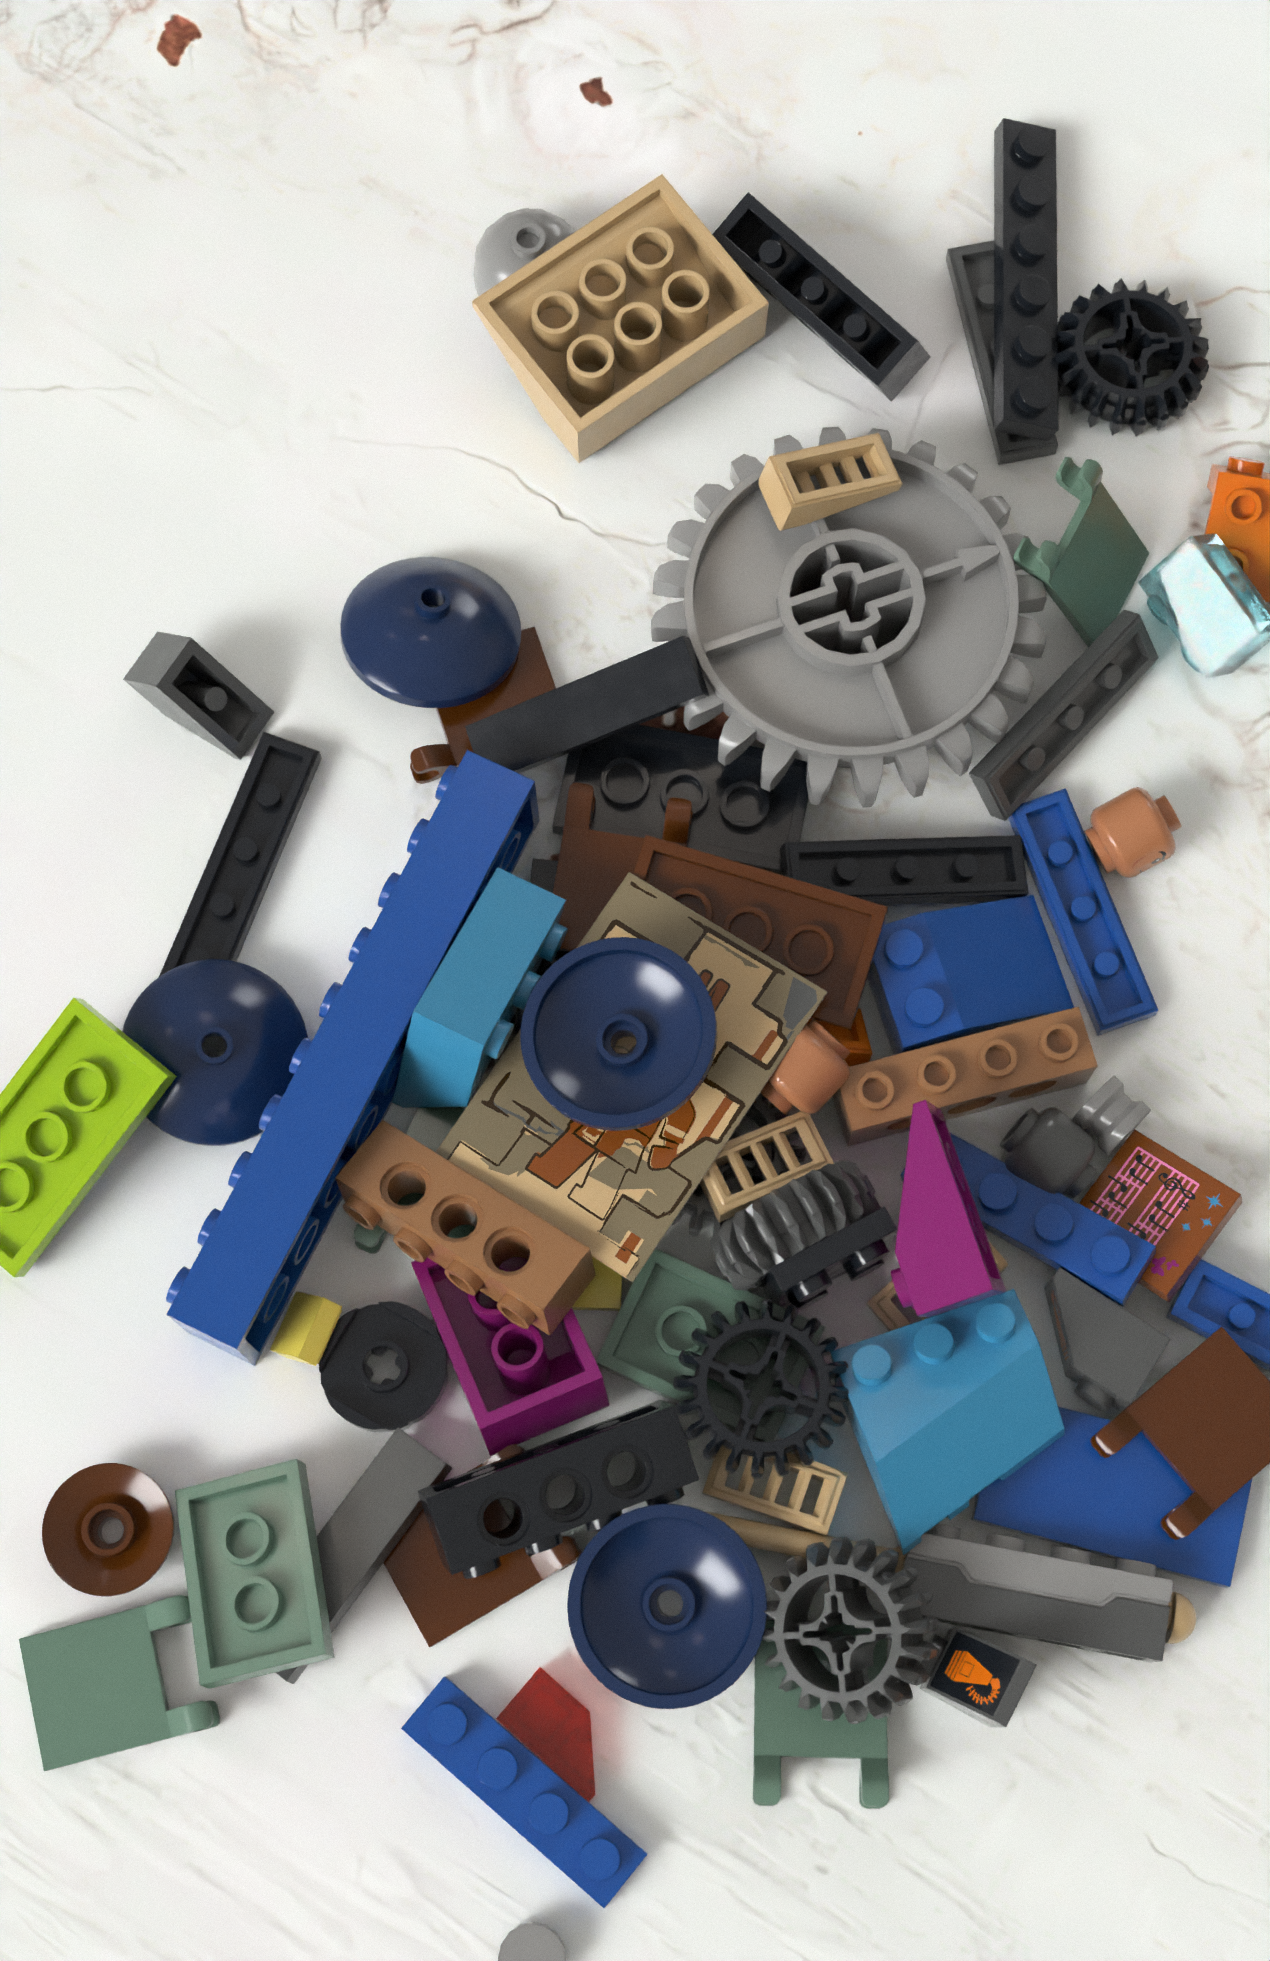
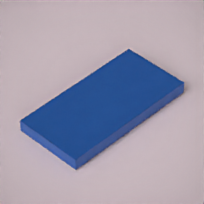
[971,1406,1252,1588]

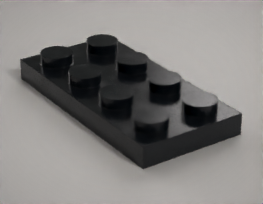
[552,725,809,875]

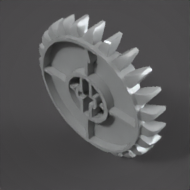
[651,427,1047,808]

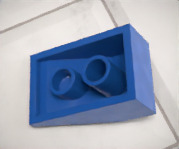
[867,895,1074,1055]

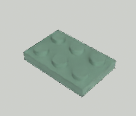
[596,1249,825,1442]
[175,1459,335,1689]

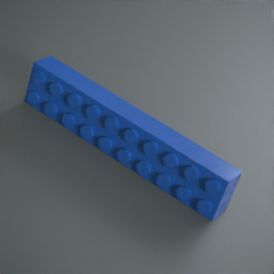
[166,750,540,1366]

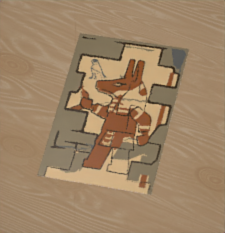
[436,872,827,1283]

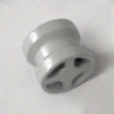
[1072,1075,1151,1155]

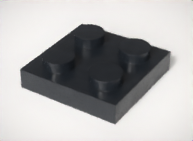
[764,1206,898,1311]

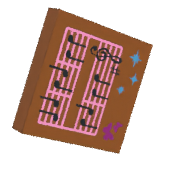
[1079,1129,1242,1303]

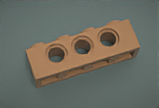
[832,1007,1098,1147]
[335,1120,596,1335]

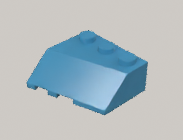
[392,867,568,1108]
[831,1289,1065,1555]

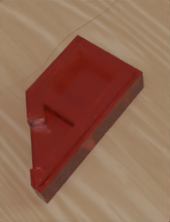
[496,1667,596,1802]

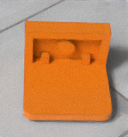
[1199,456,1270,603]

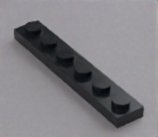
[994,118,1059,441]

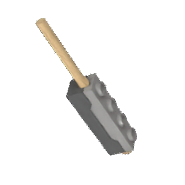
[705,1511,1196,1663]

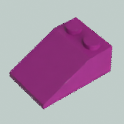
[891,1100,1006,1317]
[411,1257,609,1456]

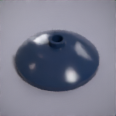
[340,557,521,708]
[520,937,717,1131]
[122,959,308,1146]
[567,1504,767,1709]

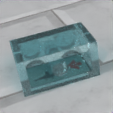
[1138,533,1270,678]

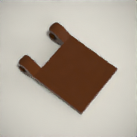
[410,626,556,784]
[553,783,693,952]
[1090,1327,1270,1540]
[384,1444,582,1648]

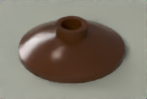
[42,1463,174,1597]

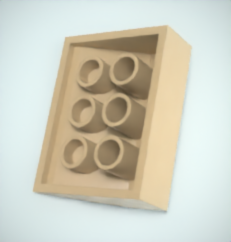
[472,174,769,463]

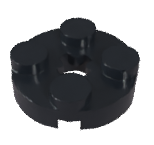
[319,1301,448,1433]

